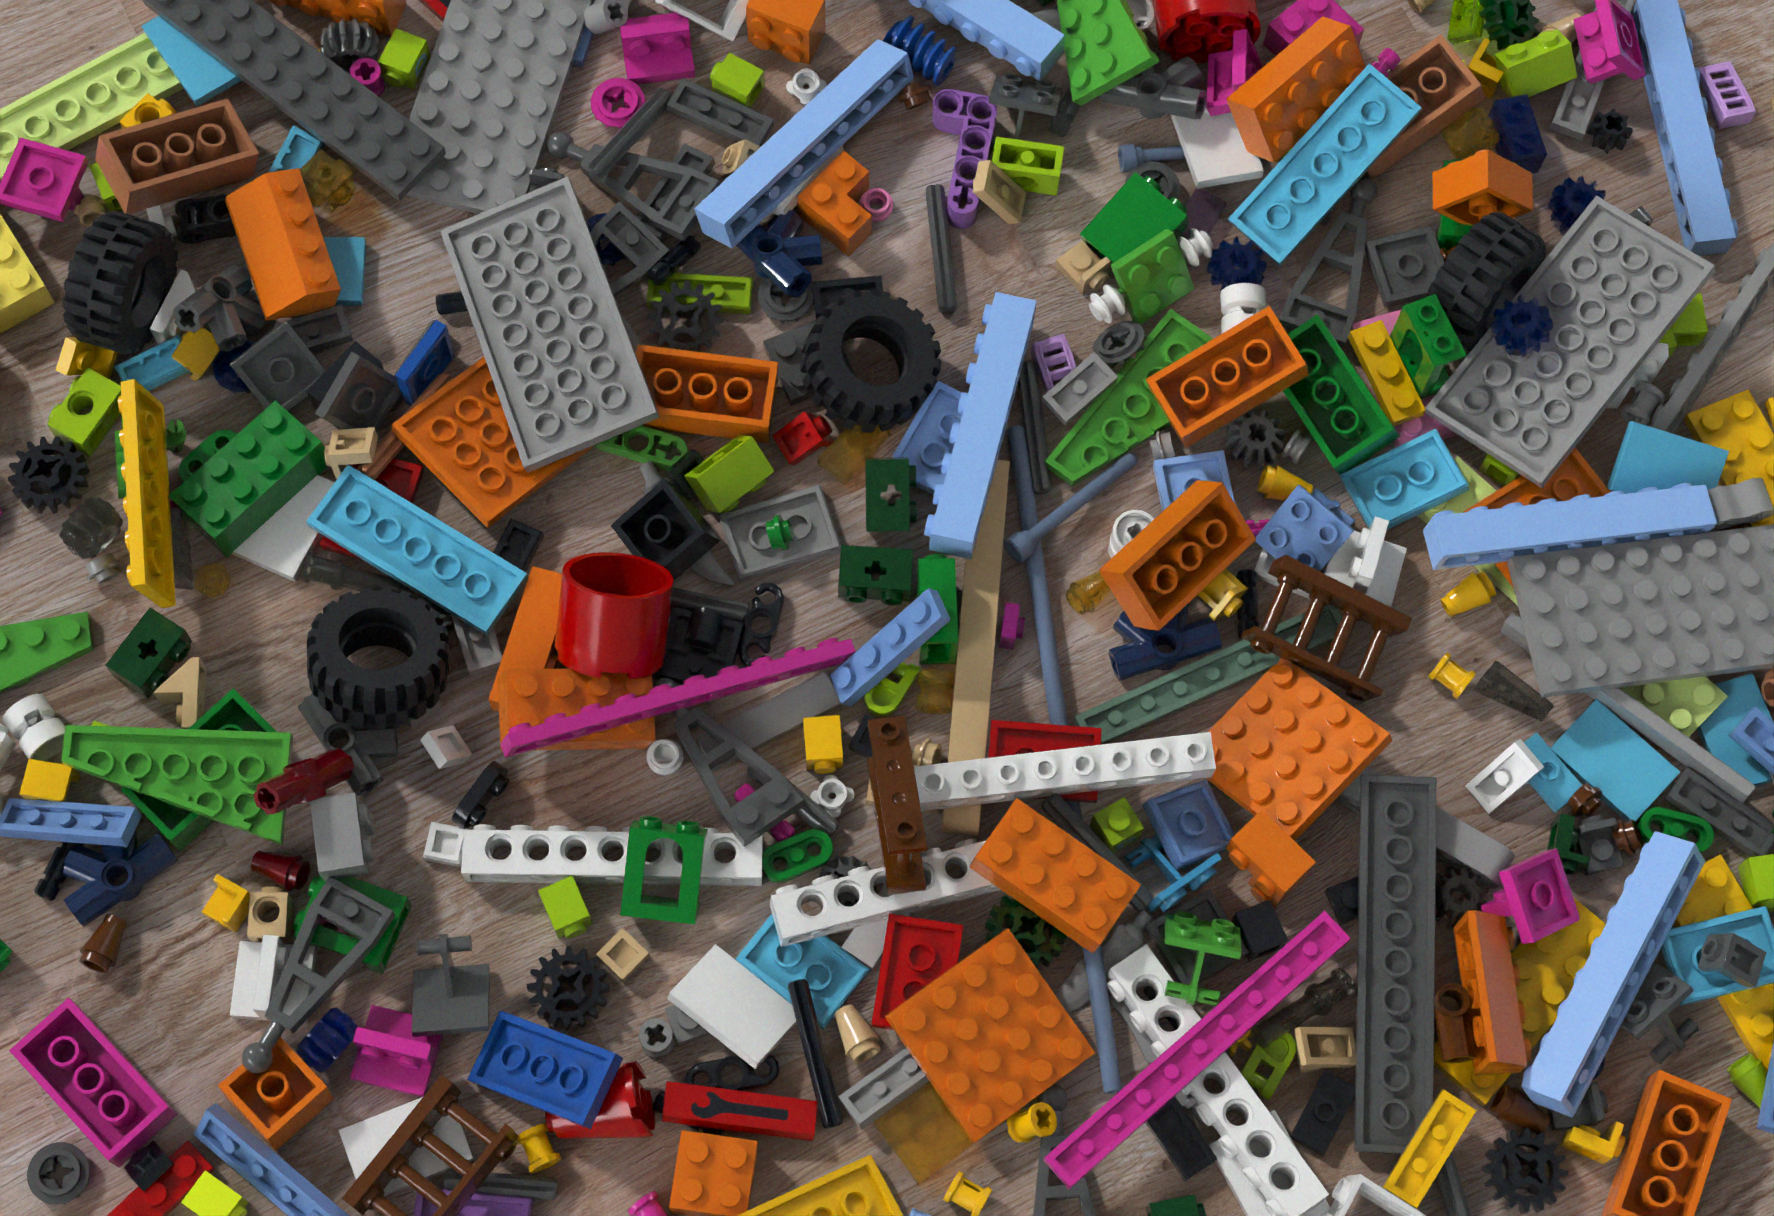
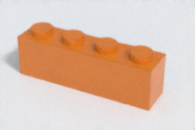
[488,566,562,712]

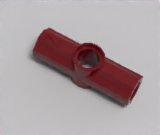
[253,748,355,815]

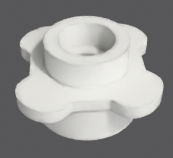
[786,68,827,106]
[810,775,854,818]

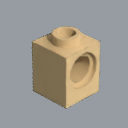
[247,887,294,944]

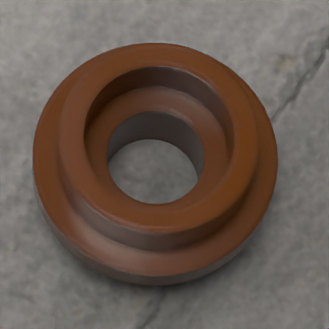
[898,82,932,110]
[1568,783,1602,817]
[1612,819,1643,856]

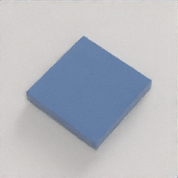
[1142,779,1235,870]

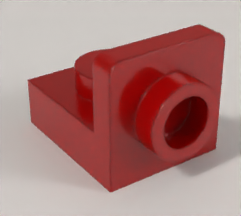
[772,411,835,466]

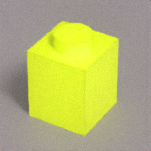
[181,1170,249,1216]

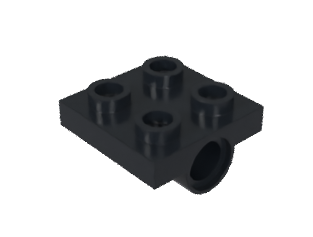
[655,607,744,685]

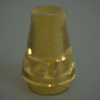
[1066,571,1111,614]

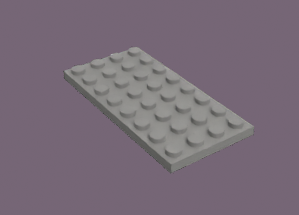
[406,0,595,214]
[440,176,660,472]
[1425,195,1715,488]
[1507,524,1774,698]

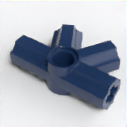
[736,210,822,298]
[1108,603,1222,681]
[63,829,178,927]

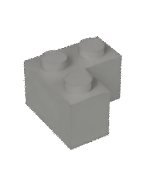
[310,793,375,881]

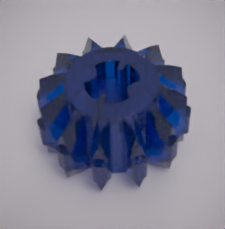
[1548,175,1606,231]
[1207,236,1267,291]
[1491,294,1553,357]
[296,1007,359,1073]

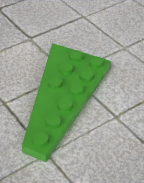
[1057,0,1160,106]
[1045,308,1213,487]
[0,612,94,693]
[61,725,293,845]

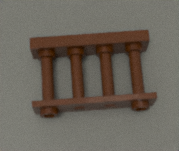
[1241,555,1412,702]
[867,715,927,895]
[342,1074,519,1216]

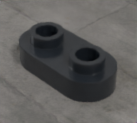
[452,761,509,829]

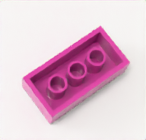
[9,997,178,1168]

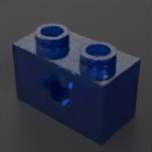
[1486,94,1547,174]

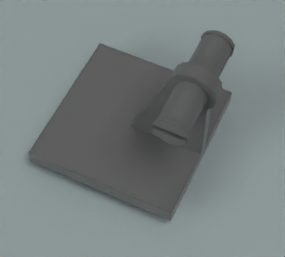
[988,74,1063,151]
[412,934,490,1037]
[1620,961,1700,1064]

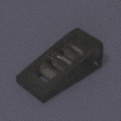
[170,508,194,590]
[1473,661,1554,721]

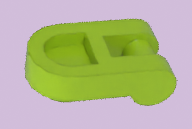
[864,662,921,717]
[1240,1029,1296,1101]

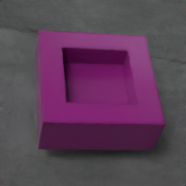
[999,603,1025,650]

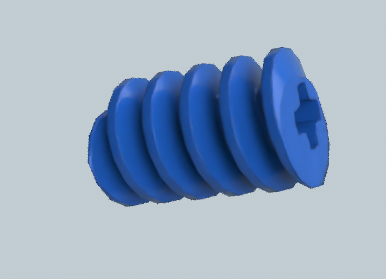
[883,15,957,86]

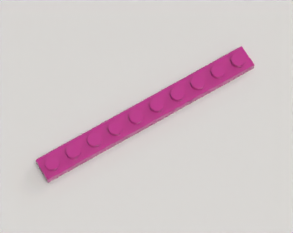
[501,638,856,758]
[1043,911,1351,1190]

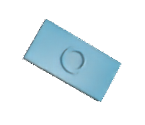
[268,125,325,183]
[114,335,190,392]
[1524,732,1583,813]

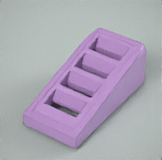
[1698,61,1756,130]
[1030,334,1076,393]

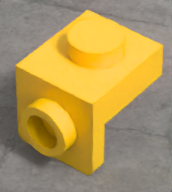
[1198,569,1248,620]

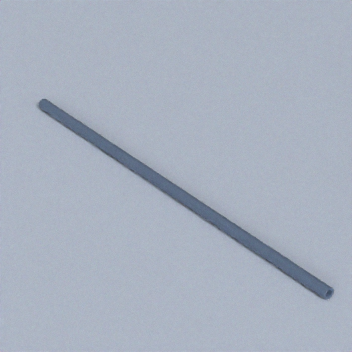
[1007,426,1122,1094]

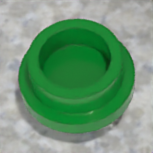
[766,515,794,551]

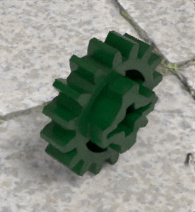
[1479,0,1539,51]
[985,895,1067,969]

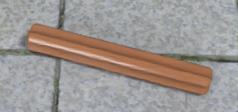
[358,373,453,480]

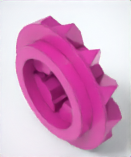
[591,78,645,129]

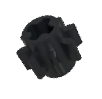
[1587,109,1633,154]

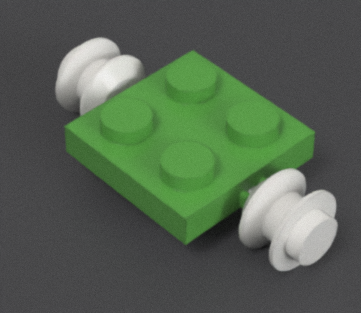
[1089,228,1213,324]

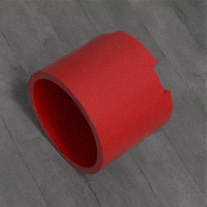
[1152,0,1261,63]
[555,552,673,679]

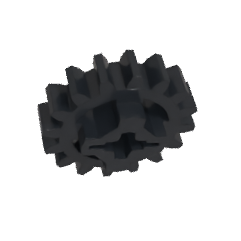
[647,280,724,352]
[8,436,90,514]
[527,946,610,1030]
[1482,1128,1568,1214]

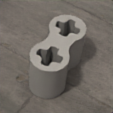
[583,0,632,34]
[1707,478,1774,531]

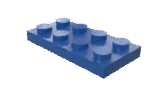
[467,1010,623,1129]

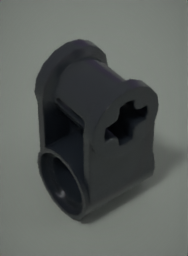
[175,194,237,244]

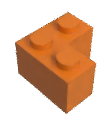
[797,150,872,257]
[1226,809,1316,909]

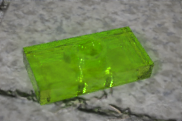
[1447,0,1485,45]

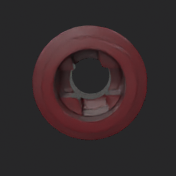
[251,850,310,891]

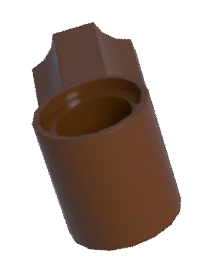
[1434,983,1476,1064]

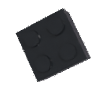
[611,479,721,581]

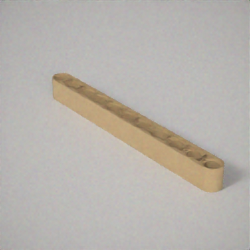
[941,460,1010,836]

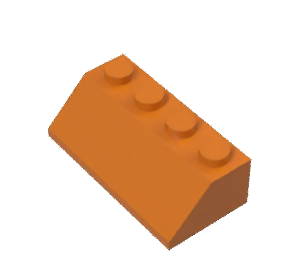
[225,168,341,321]
[1453,910,1531,1076]

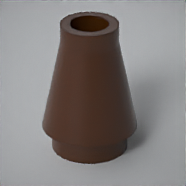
[79,914,127,973]
[1490,1085,1551,1135]

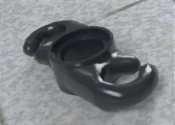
[738,583,785,667]
[684,1054,779,1091]

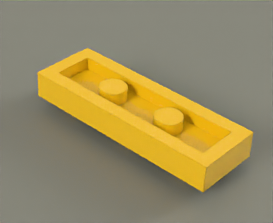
[1348,320,1426,427]
[1382,1089,1477,1209]

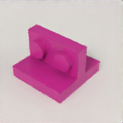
[1574,0,1646,84]
[620,13,695,85]
[1206,29,1264,116]
[0,138,89,222]
[1481,849,1580,944]
[350,1005,443,1097]

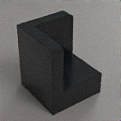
[1231,900,1288,961]

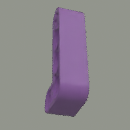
[932,89,997,229]

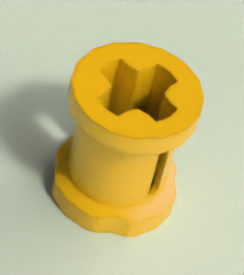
[1427,652,1476,699]
[1007,1102,1057,1143]
[516,1123,562,1174]
[943,1171,993,1216]

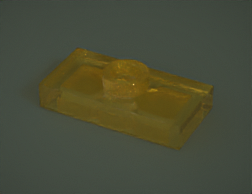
[818,425,891,485]

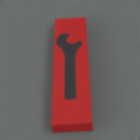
[661,1081,817,1141]

